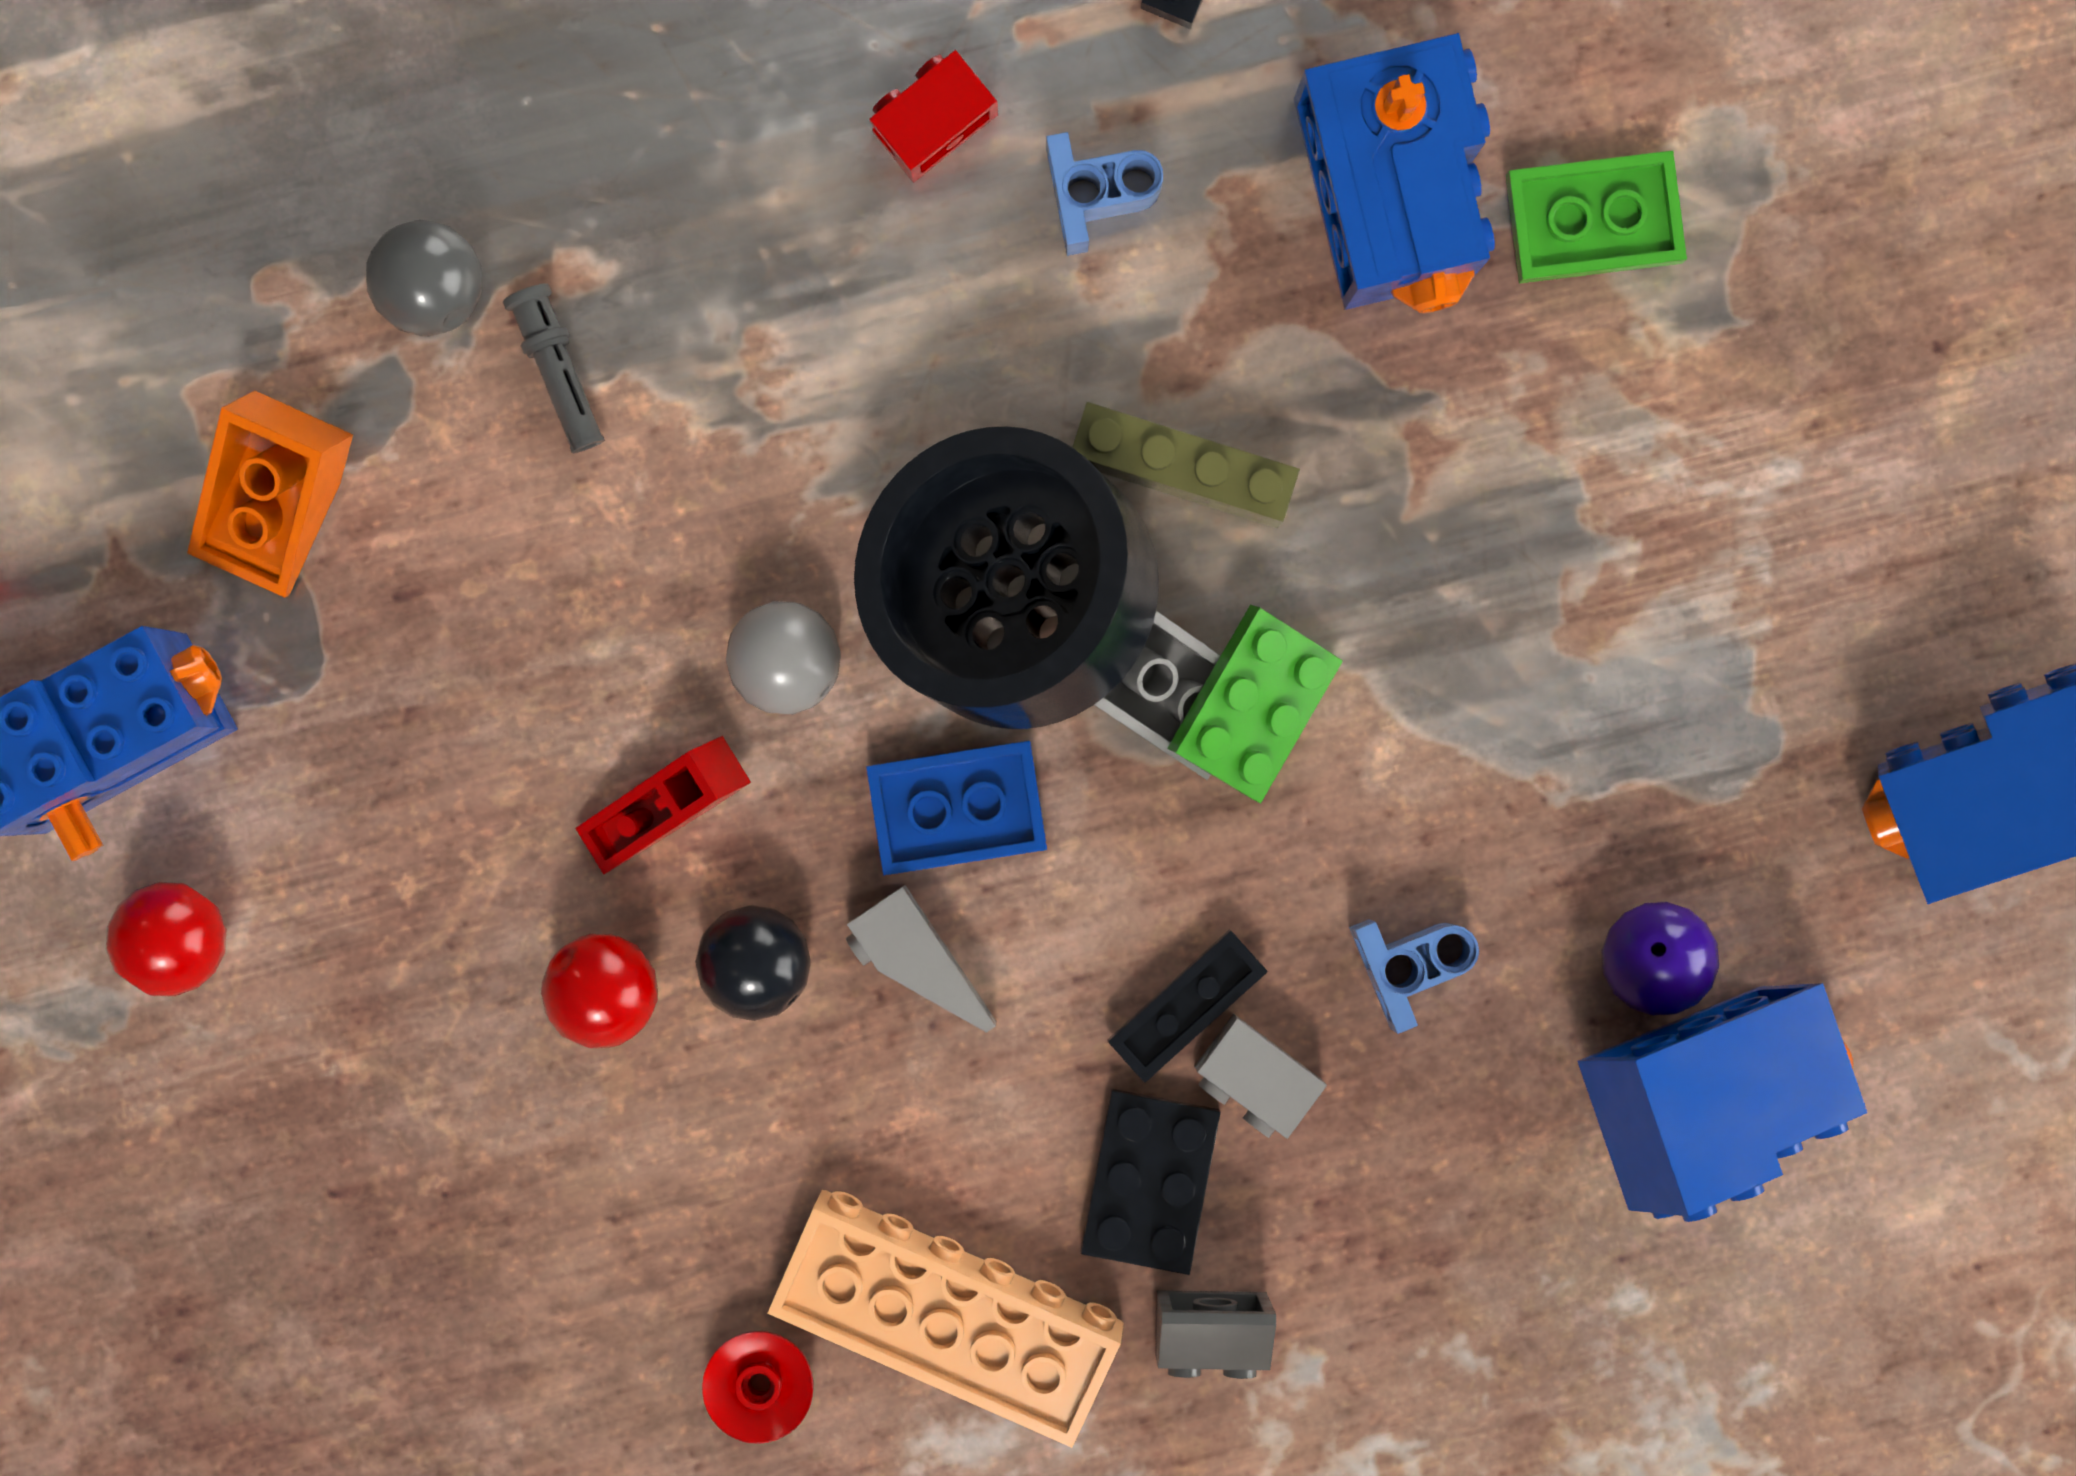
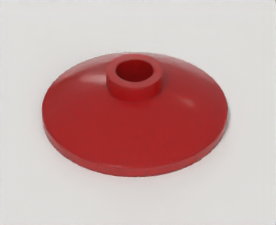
[702,1331,814,1444]

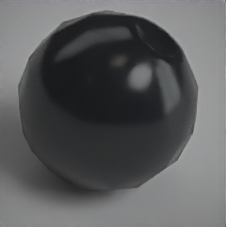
[695,905,811,1021]

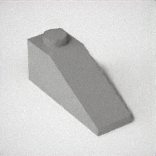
[846,885,997,1033]

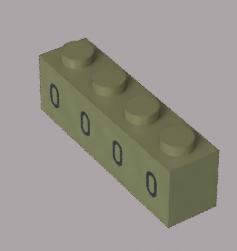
[1072,402,1300,528]

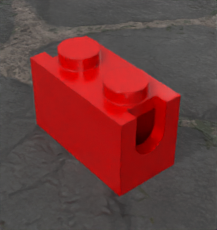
[869,49,998,183]

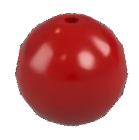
[106,882,227,996]
[541,934,658,1048]

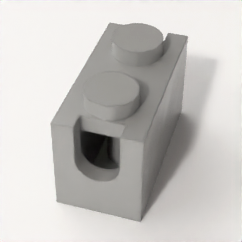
[1194,1014,1327,1139]

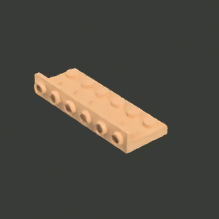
[767,1190,1124,1447]

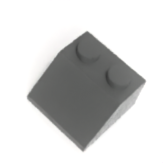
[1156,1290,1276,1379]

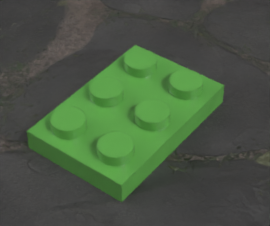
[1505,151,1687,284]
[1167,604,1343,804]

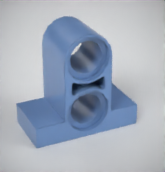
[1046,132,1163,256]
[1349,919,1479,1034]

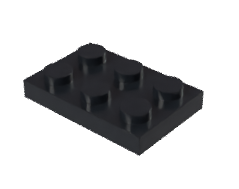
[1081,1089,1221,1275]

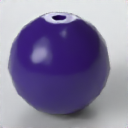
[1601,902,1719,1016]

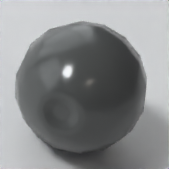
[366,220,482,337]

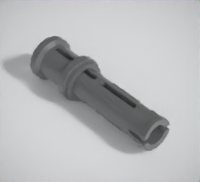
[503,284,605,454]

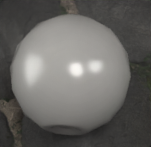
[726,601,841,715]

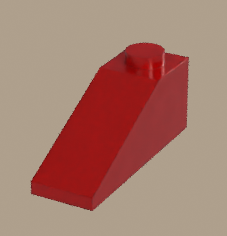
[575,736,751,875]

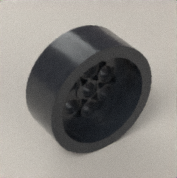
[854,426,1159,729]

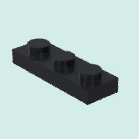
[1107,929,1268,1083]

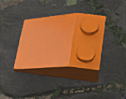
[187,390,353,598]

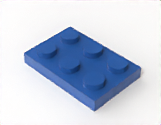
[866,741,1047,876]

